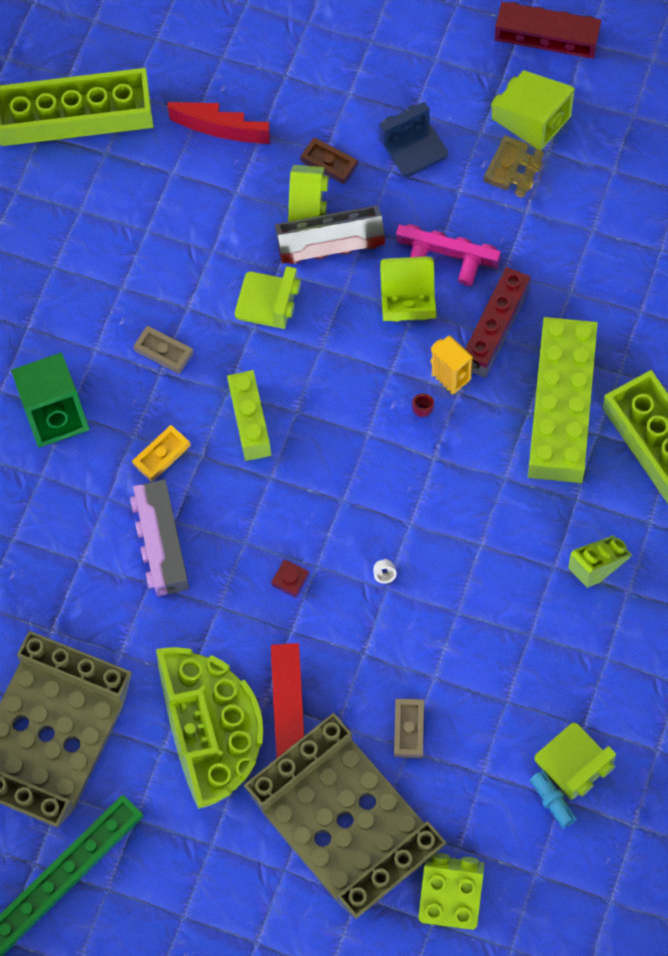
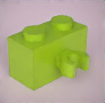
[288,165,329,222]

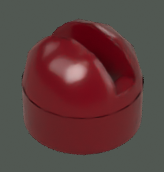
[412,393,434,417]

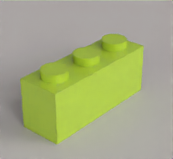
[227,370,271,461]

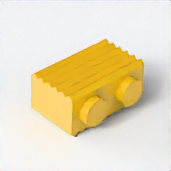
[430,335,473,394]

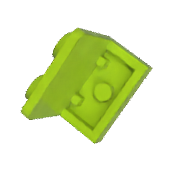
[380,257,436,322]
[234,266,301,329]
[534,723,617,801]
[419,853,485,930]

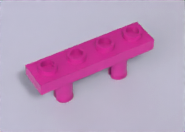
[396,224,501,286]

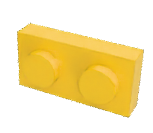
[132,425,191,482]

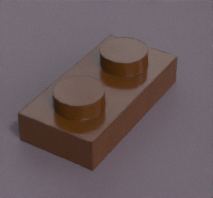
[300,137,358,184]

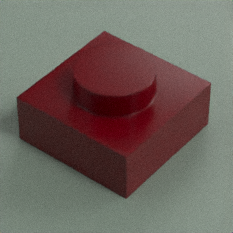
[271,559,309,598]

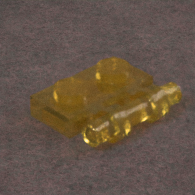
[484,135,545,197]

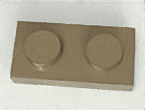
[133,326,193,374]
[394,699,424,758]

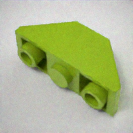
[568,535,632,588]

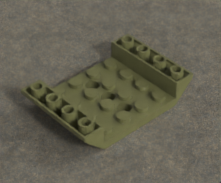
[0,631,132,828]
[244,713,447,919]

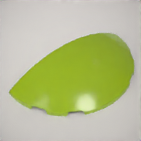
[156,647,263,809]

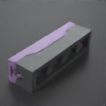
[130,479,190,597]

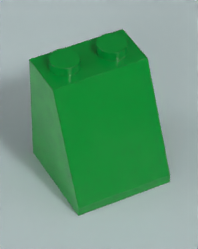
[11,352,89,448]

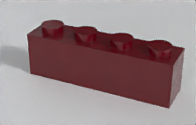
[495,1,601,59]

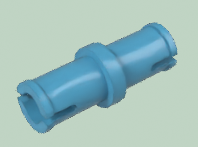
[529,770,577,829]

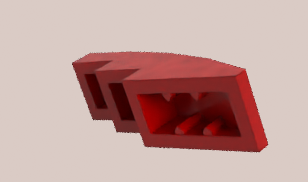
[167,102,271,144]
[271,643,304,758]

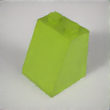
[491,70,575,151]

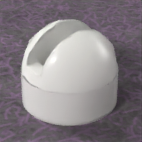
[373,559,396,583]

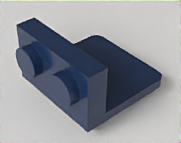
[379,102,448,177]

